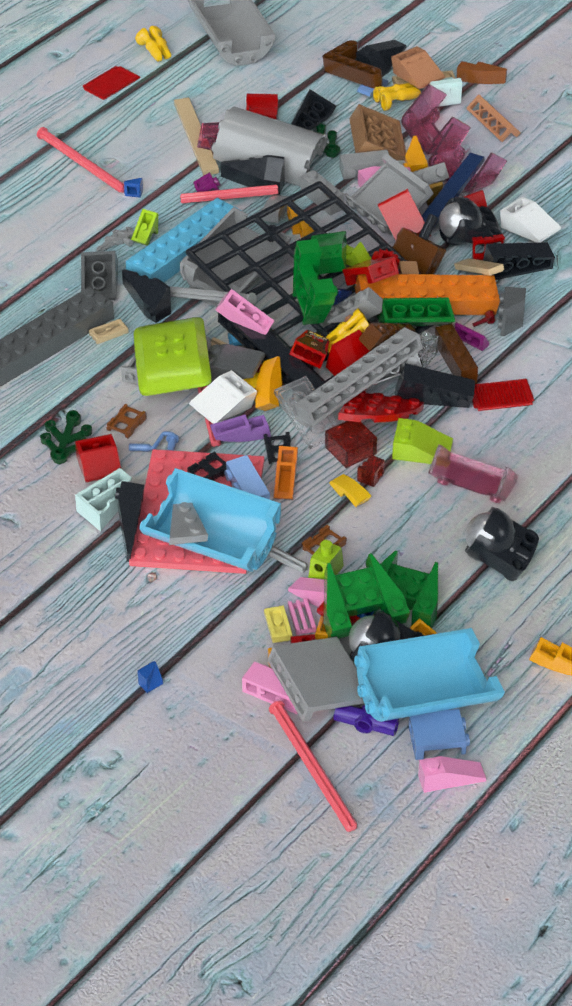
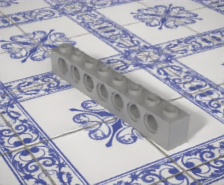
[295,327,423,426]

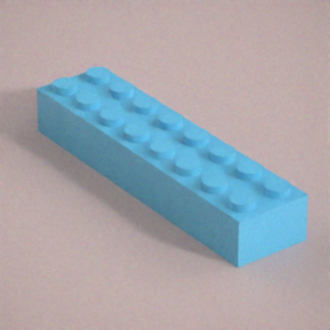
[126,198,242,282]

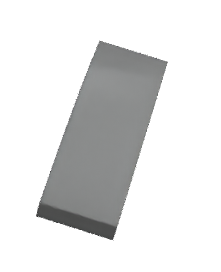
[262,194,289,223]

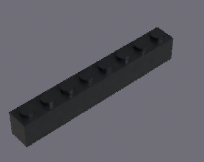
[218,312,325,400]

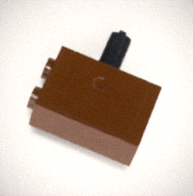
[392,214,446,275]

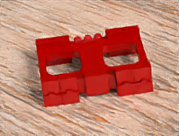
[472,234,505,261]

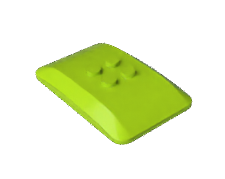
[133,317,212,396]

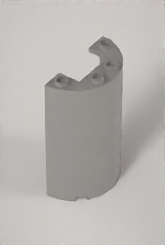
[188,0,275,65]
[212,106,327,187]
[180,207,291,307]

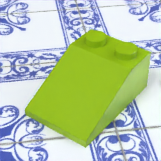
[392,418,453,466]

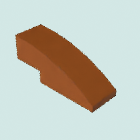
[457,61,507,84]

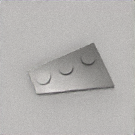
[169,502,208,545]

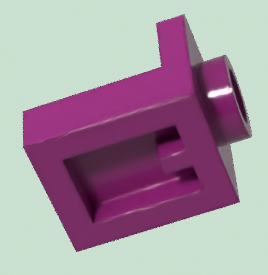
[193,172,221,192]

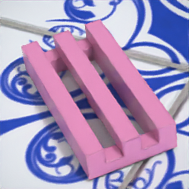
[288,599,316,635]

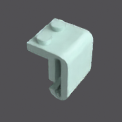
[422,77,462,108]

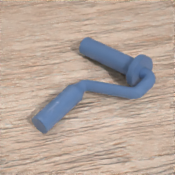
[129,431,179,452]

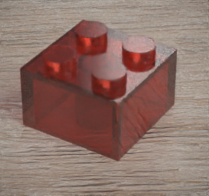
[325,421,377,468]

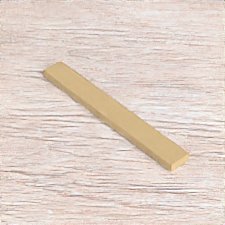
[174,97,219,176]

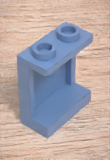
[408,709,470,760]

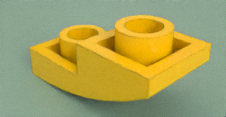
[329,474,371,507]

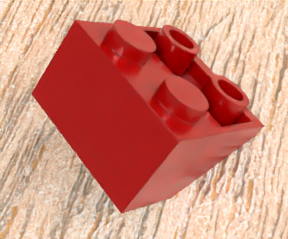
[75,434,121,482]

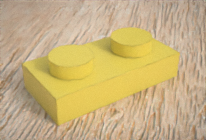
[264,605,292,643]

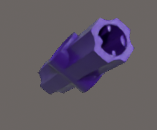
[334,705,399,736]

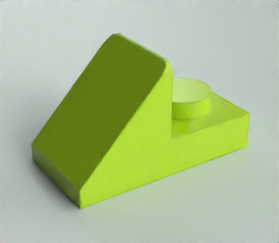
[131,209,159,246]
[346,242,371,266]

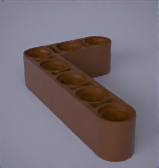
[322,40,383,88]

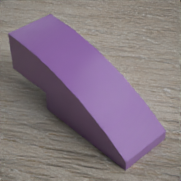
[210,415,271,442]

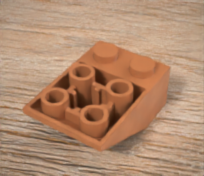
[392,46,445,89]

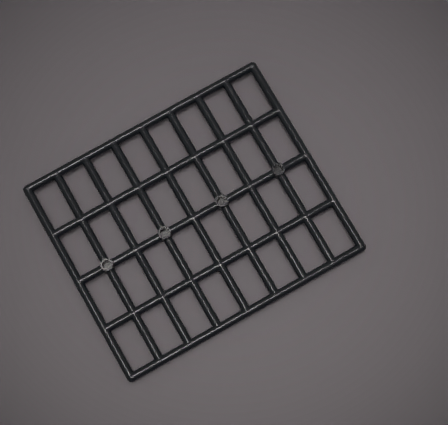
[185,181,434,383]

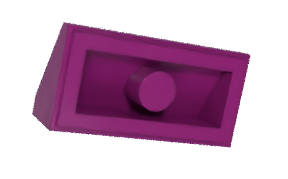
[455,322,489,351]

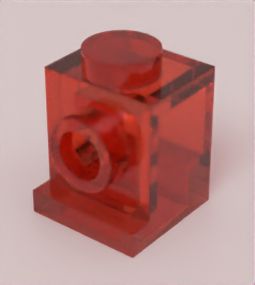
[357,455,385,487]

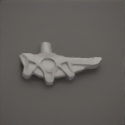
[96,227,134,252]

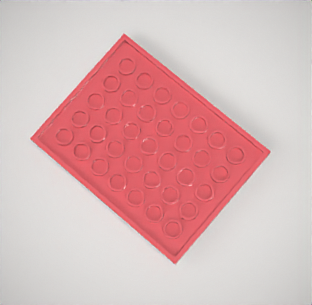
[129,449,265,574]

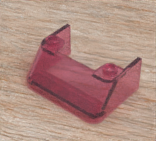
[401,84,471,154]
[428,123,507,194]
[428,444,519,504]

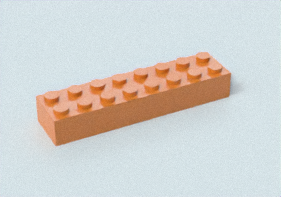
[355,274,500,315]

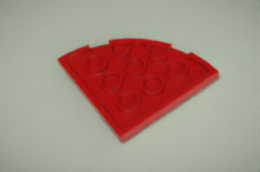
[338,391,424,423]

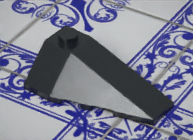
[356,40,406,77]
[291,89,336,130]
[220,155,285,195]
[122,269,171,323]
[115,481,145,562]

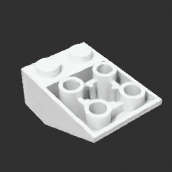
[500,197,561,243]
[189,370,257,424]

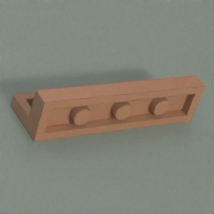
[466,94,521,142]

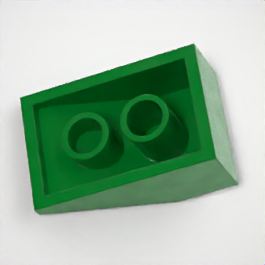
[311,231,347,275]

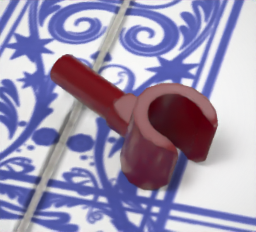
[472,310,495,327]

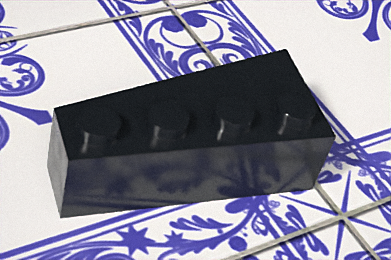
[483,242,555,280]
[395,363,475,408]

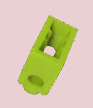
[308,540,344,579]

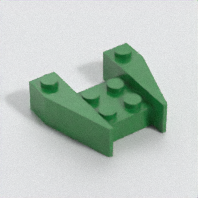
[292,239,338,325]
[373,550,438,628]
[323,553,410,639]

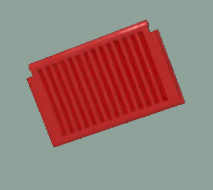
[83,66,140,100]
[472,379,534,411]

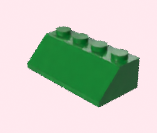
[377,297,455,326]

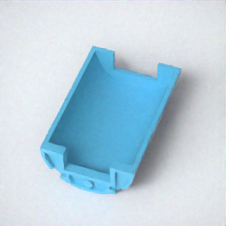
[139,468,281,572]
[354,628,505,722]

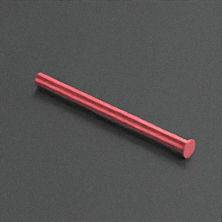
[37,127,124,193]
[269,701,357,832]

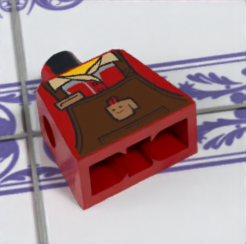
[289,330,330,369]

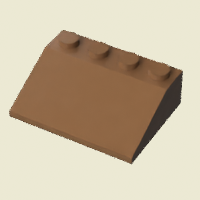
[349,104,406,160]

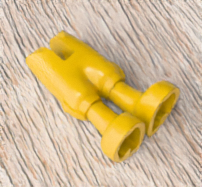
[135,26,171,62]
[373,83,421,111]
[325,308,369,353]

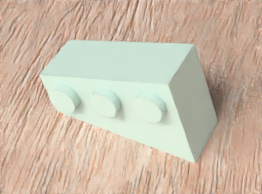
[75,468,132,531]

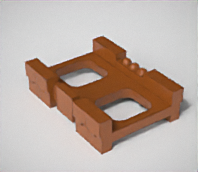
[106,404,147,439]
[302,525,347,555]

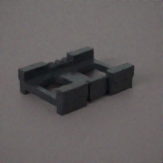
[263,432,291,464]
[187,451,226,481]

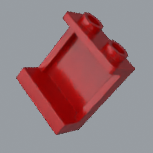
[246,93,278,120]
[342,257,399,286]

